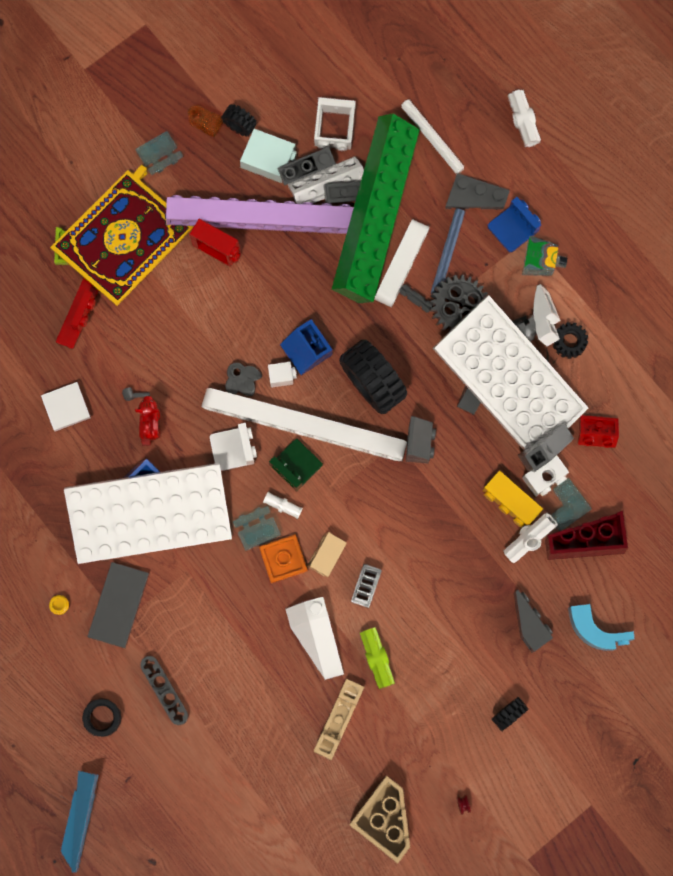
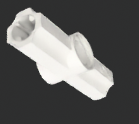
[508,90,541,147]
[504,513,557,563]

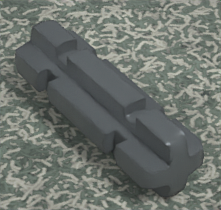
[400,284,433,313]

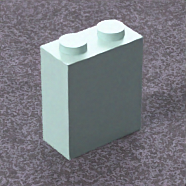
[240,129,298,183]

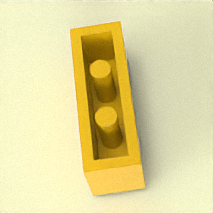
[483,470,543,528]

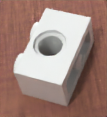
[522,455,569,497]

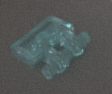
[135,131,183,175]
[232,506,281,551]

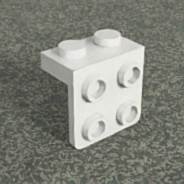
[210,423,257,471]

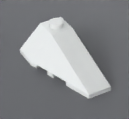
[285,597,344,680]

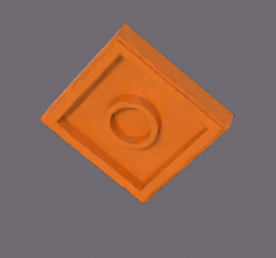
[259,534,308,584]

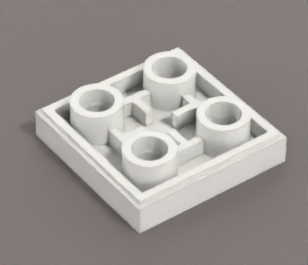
[41,382,91,431]

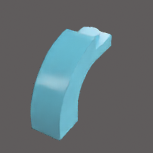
[568,604,635,651]

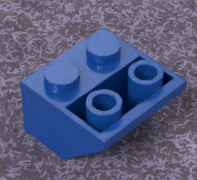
[280,319,333,375]

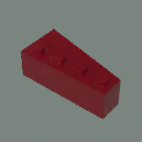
[545,511,628,560]

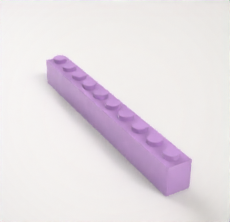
[166,195,354,234]

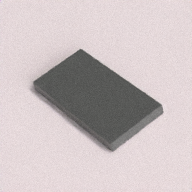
[87,562,149,648]

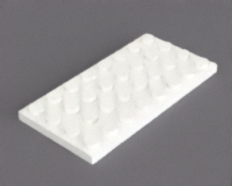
[432,295,588,450]
[64,463,232,564]

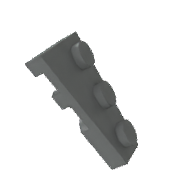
[445,173,510,210]

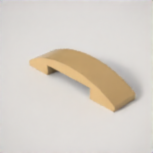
[313,679,364,760]

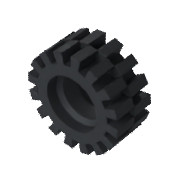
[221,104,257,137]
[553,322,588,359]
[491,696,529,732]

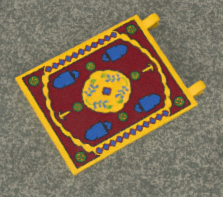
[50,165,194,306]

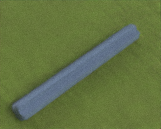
[431,209,465,294]

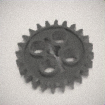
[429,275,488,333]

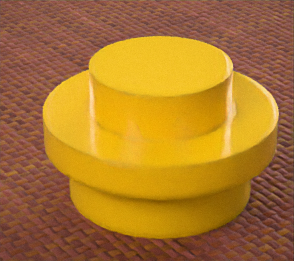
[49,595,69,615]

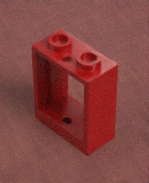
[189,219,241,267]

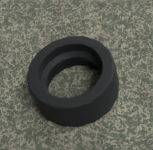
[82,699,121,737]

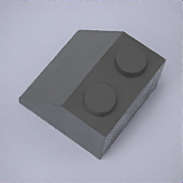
[406,416,436,464]

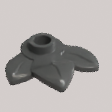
[225,363,262,396]

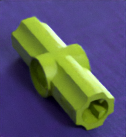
[360,628,395,689]

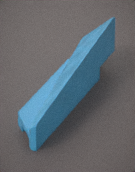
[61,771,98,873]

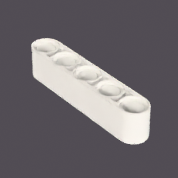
[374,219,430,308]

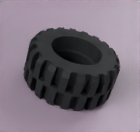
[339,340,407,414]

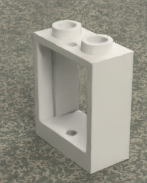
[314,98,355,151]

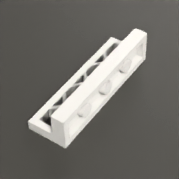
[287,157,364,204]

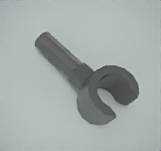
[122,388,150,401]

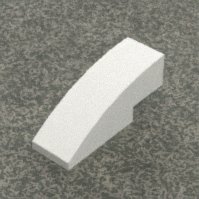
[533,284,560,346]

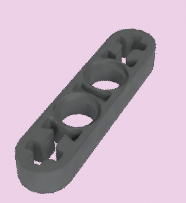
[140,656,189,725]

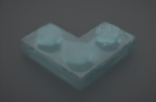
[551,478,592,531]

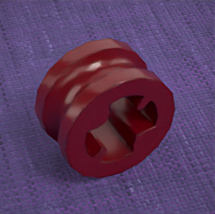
[457,795,471,815]

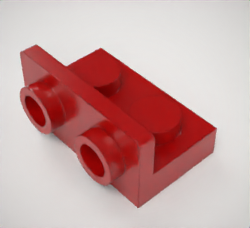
[578,415,619,448]

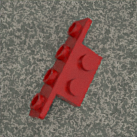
[56,278,99,349]

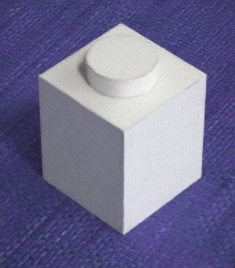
[268,362,296,388]

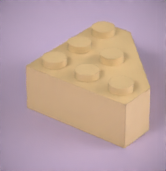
[349,776,410,863]

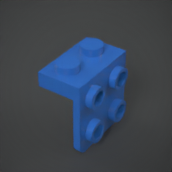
[488,197,541,253]

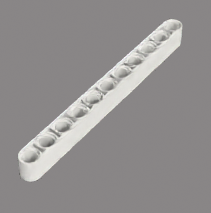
[201,388,407,461]

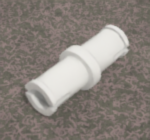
[263,492,303,519]

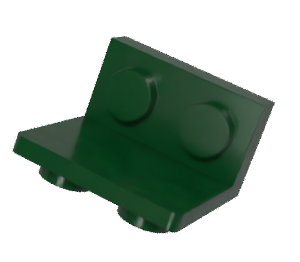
[269,439,323,492]

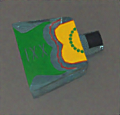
[522,236,568,276]

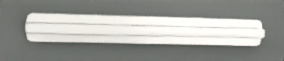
[402,100,464,174]

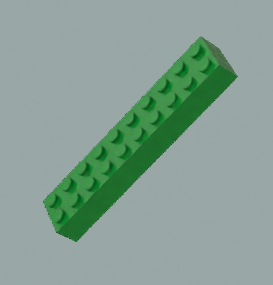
[331,113,420,303]

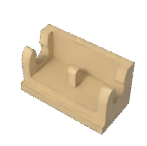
[307,532,346,577]

